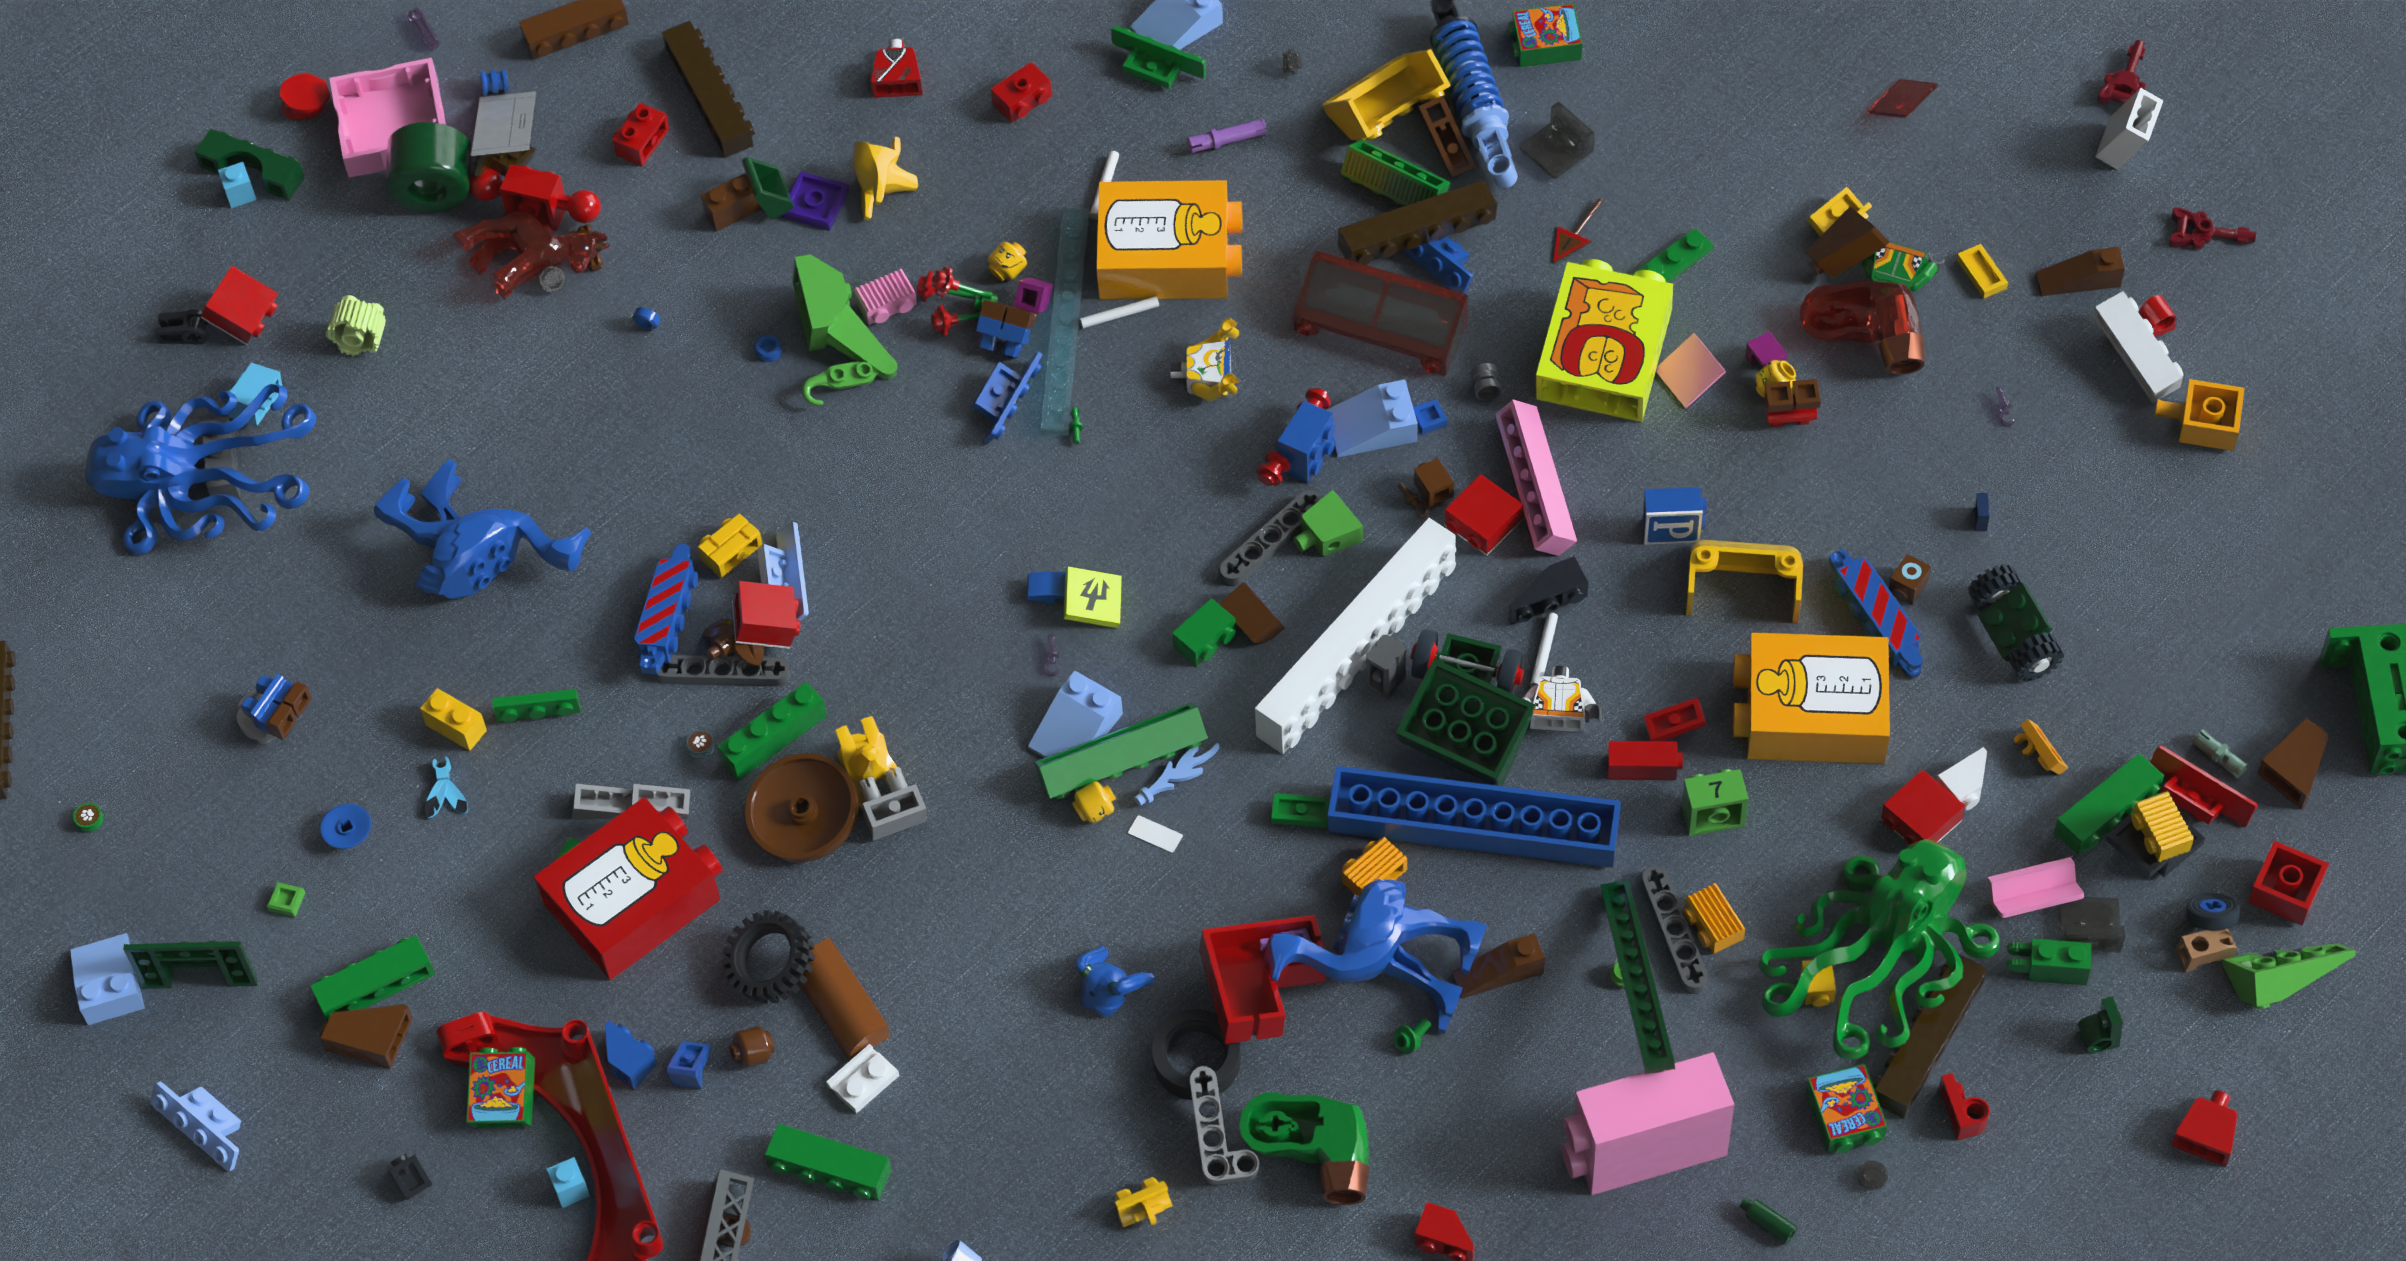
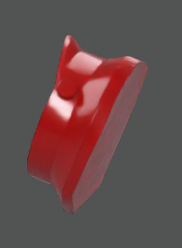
[280,73,331,120]

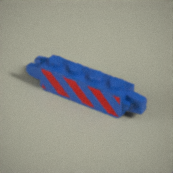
[1828,549,1923,679]

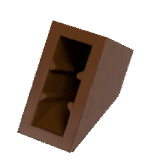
[1805,206,1889,278]
[2257,718,2329,809]
[320,1004,413,1069]

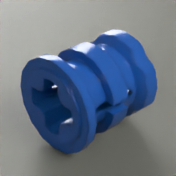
[480,69,509,96]

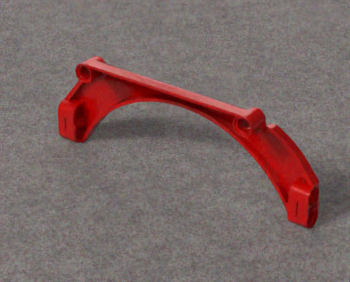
[436,1012,663,1261]

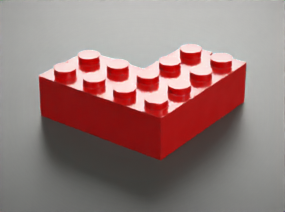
[1199,915,1326,1044]

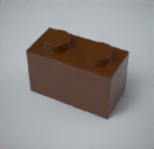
[700,173,763,232]

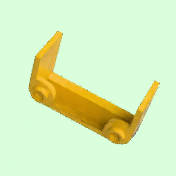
[1686,540,1803,624]

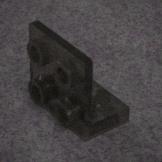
[1520,101,1595,179]
[2060,897,2125,953]

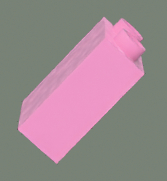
[1561,1052,1734,1195]

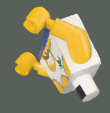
[1171,318,1239,402]

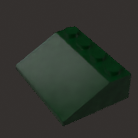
[1396,659,1536,786]

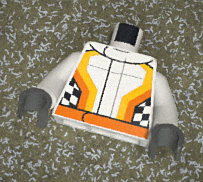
[1522,666,1602,732]

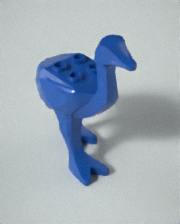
[374,459,591,599]
[1265,879,1487,1034]

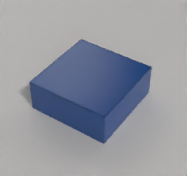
[1413,399,1448,435]

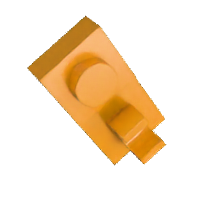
[2014,719,2068,775]

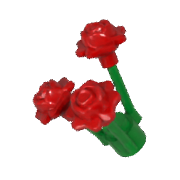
[916,266,997,337]

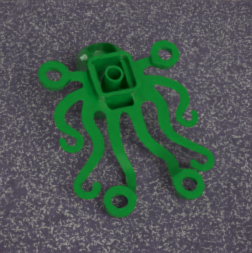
[1758,839,2000,1060]

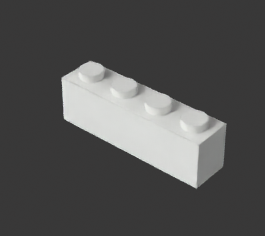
[2093,291,2183,403]

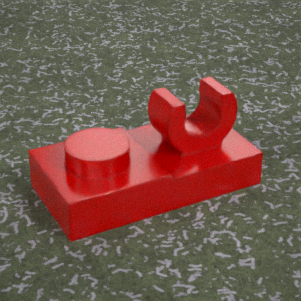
[1644,697,1707,741]

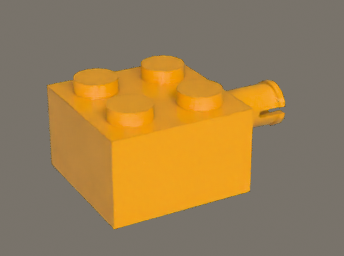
[2154,379,2245,451]

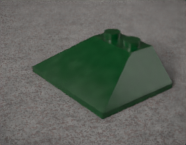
[123,941,258,989]

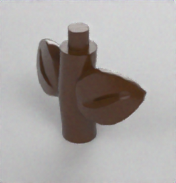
[703,619,764,667]

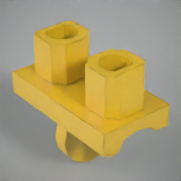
[1115,1177,1172,1228]

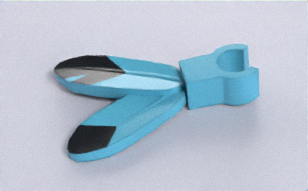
[424,757,468,818]

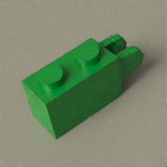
[2006,938,2091,985]

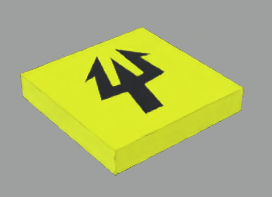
[1064,567,1121,628]

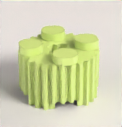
[325,295,386,357]

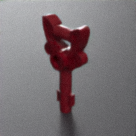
[2097,40,2146,103]
[2169,207,2256,249]

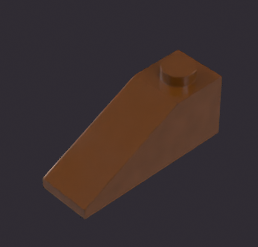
[1418,95,1476,178]
[2036,247,2125,296]
[1452,933,1545,999]

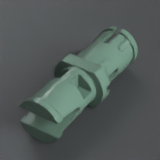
[2192,729,2249,779]

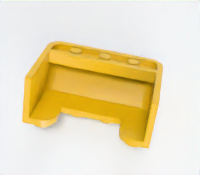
[1322,49,1451,141]

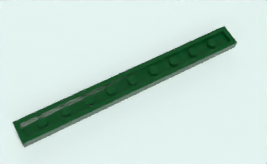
[1600,880,1675,1074]

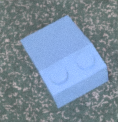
[1130,0,1223,50]
[1327,380,1418,457]
[1028,671,1123,758]
[70,933,145,1025]

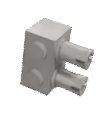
[857,767,926,841]

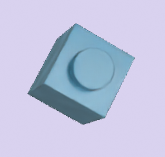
[218,162,256,208]
[547,1157,590,1208]

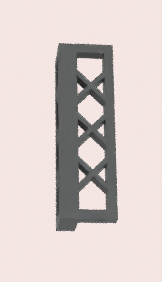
[696,1169,754,1261]

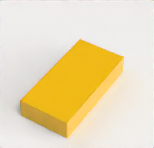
[1956,244,2008,299]

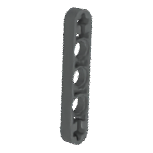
[1220,490,1322,586]
[655,655,791,686]
[1642,866,1708,994]

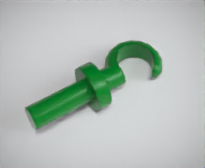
[1069,406,1083,445]

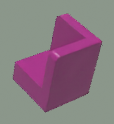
[1745,331,1787,367]

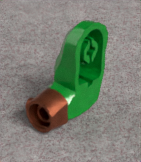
[1239,1092,1370,1205]

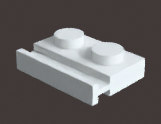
[826,1044,899,1113]

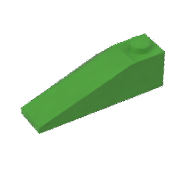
[2222,943,2356,1009]

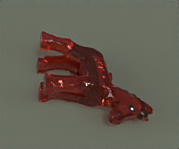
[453,211,610,300]

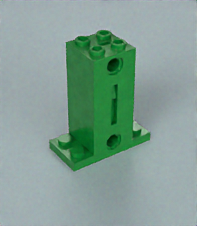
[2319,624,2406,775]

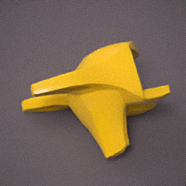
[852,137,918,221]
[835,716,897,811]

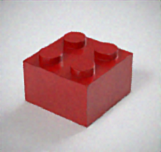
[2248,840,2329,926]

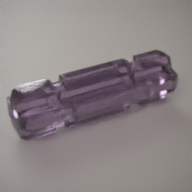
[408,8,440,50]

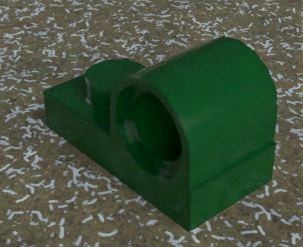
[2077,996,2123,1053]

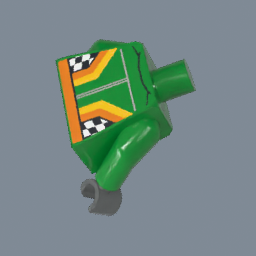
[1862,242,1945,307]

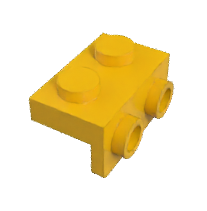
[1807,187,1872,237]

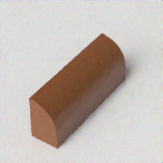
[798,937,890,1060]

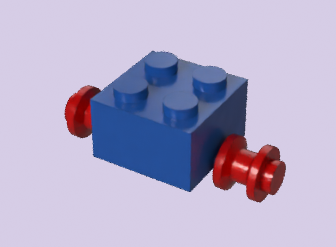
[1256,388,1336,486]

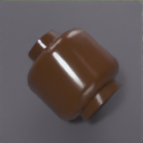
[729,1026,775,1068]

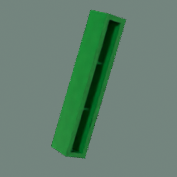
[1034,703,1208,799]

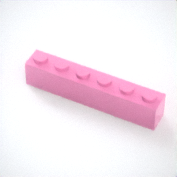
[1495,400,1577,556]

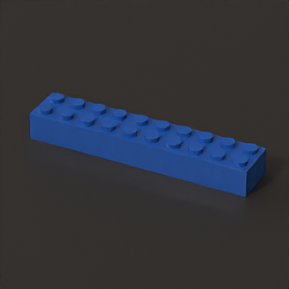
[1328,766,1621,868]

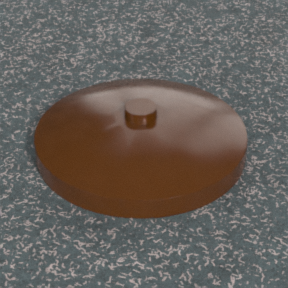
[745,753,859,863]

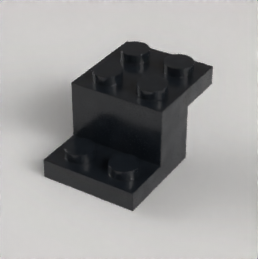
[2106,815,2205,879]

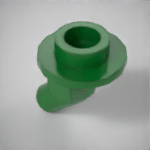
[1394,1017,1432,1054]

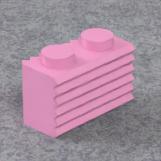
[854,269,917,325]

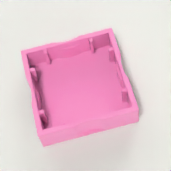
[329,58,446,178]

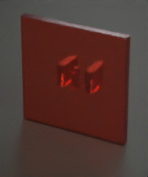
[1867,79,1938,118]

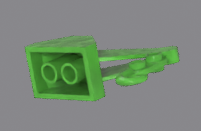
[792,254,897,406]

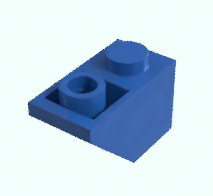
[605,1020,657,1089]

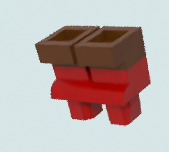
[1764,379,1821,427]

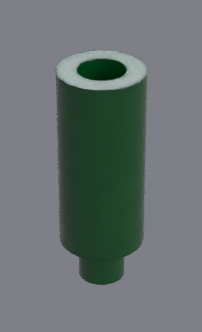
[1739,1197,1798,1244]

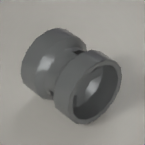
[1471,363,1502,401]

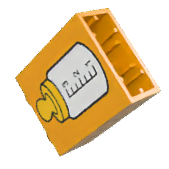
[1097,180,1242,300]
[1733,633,1890,764]

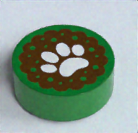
[73,803,104,832]

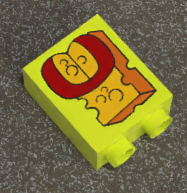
[1536,259,1673,422]

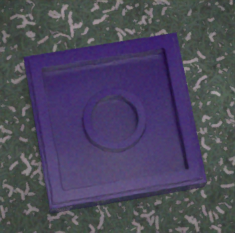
[781,171,850,230]

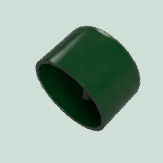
[386,122,471,213]

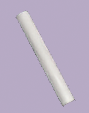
[1089,151,1119,220]
[1080,296,1159,328]
[1530,613,1558,687]

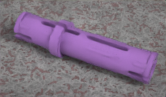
[1187,118,1267,154]

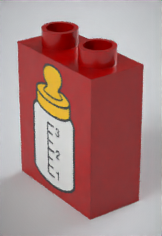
[533,797,723,981]

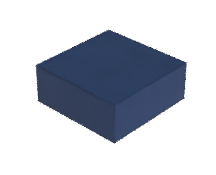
[1974,493,1990,531]

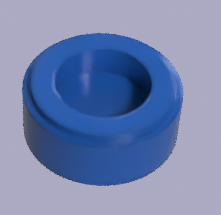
[632,307,661,330]
[754,335,782,362]

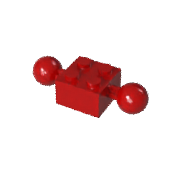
[469,164,601,231]

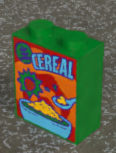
[1508,3,1582,67]
[467,1047,535,1128]
[1806,1064,1887,1153]

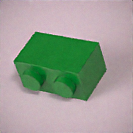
[1172,598,1236,667]

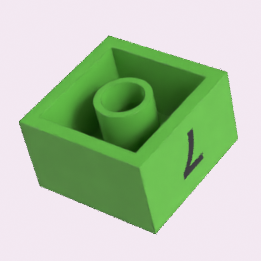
[1681,769,1749,836]

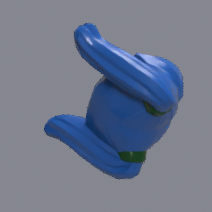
[1075,945,1155,1016]

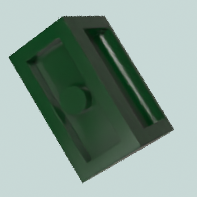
[742,157,795,220]

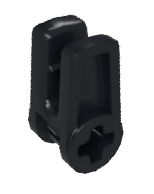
[155,309,209,345]

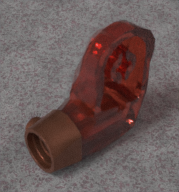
[1800,281,1925,375]

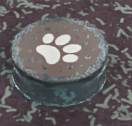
[686,729,716,759]

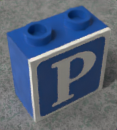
[1642,487,1707,545]

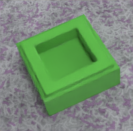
[267,882,305,917]

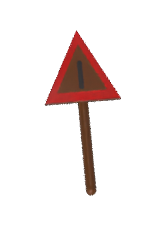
[1553,198,1603,263]

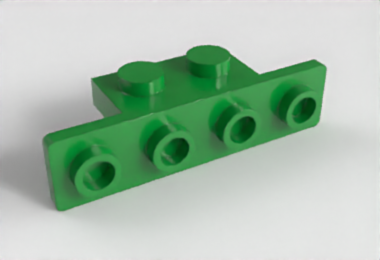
[1111,25,1206,89]

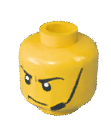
[987,242,1027,281]
[1755,360,1796,398]
[1072,781,1116,824]

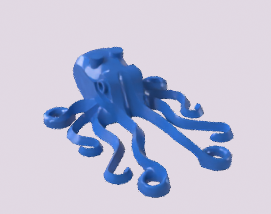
[85,384,317,555]

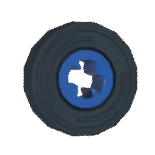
[2186,893,2240,931]

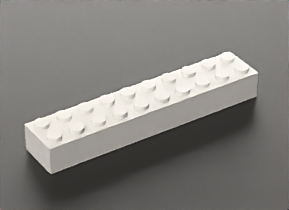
[1255,518,1456,754]

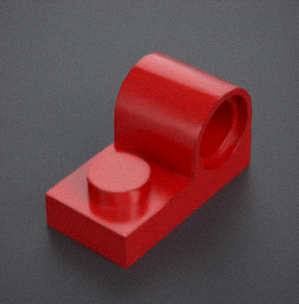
[2139,295,2176,337]
[1939,1073,1990,1141]

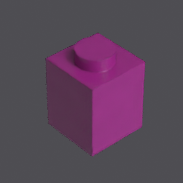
[1013,277,1053,314]

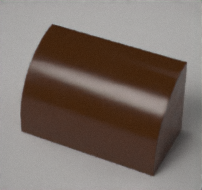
[1219,582,1285,643]

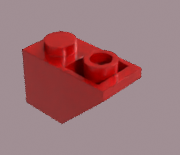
[1415,1202,1474,1261]

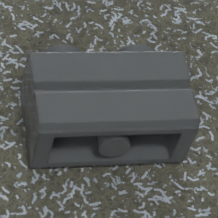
[1366,634,1406,698]

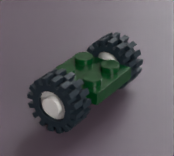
[1968,564,2064,682]

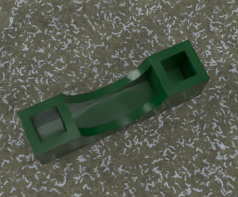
[194,129,305,201]

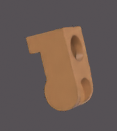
[2175,929,2238,973]

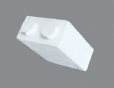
[2095,88,2163,170]

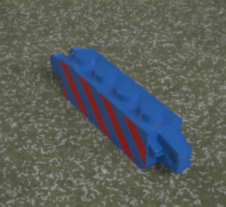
[634,543,698,674]

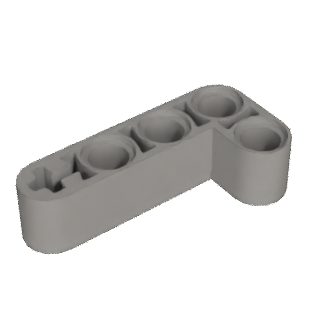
[1190,1066,1259,1185]

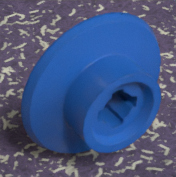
[320,804,371,849]

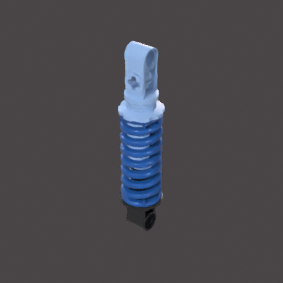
[1429,0,1517,188]

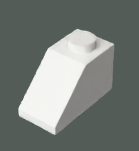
[1937,747,1987,810]

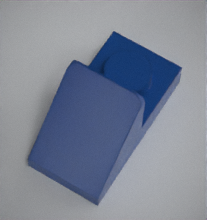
[667,1041,711,1089]

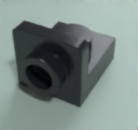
[387,1153,433,1201]

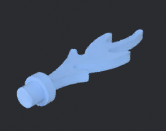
[1134,743,1219,806]

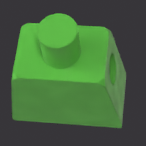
[1294,490,1363,556]

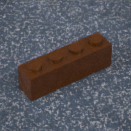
[519,0,629,59]

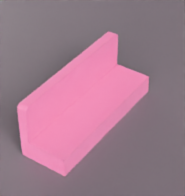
[1988,857,2084,918]

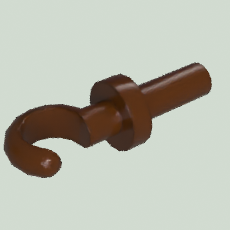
[1397,482,1429,518]

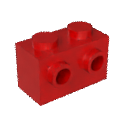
[612,102,669,167]

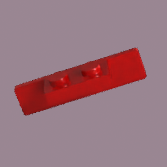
[2150,745,2258,827]

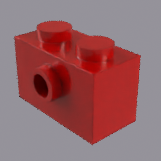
[991,62,1052,123]

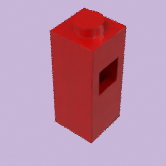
[1607,741,1683,780]

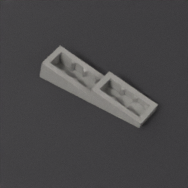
[572,784,690,819]

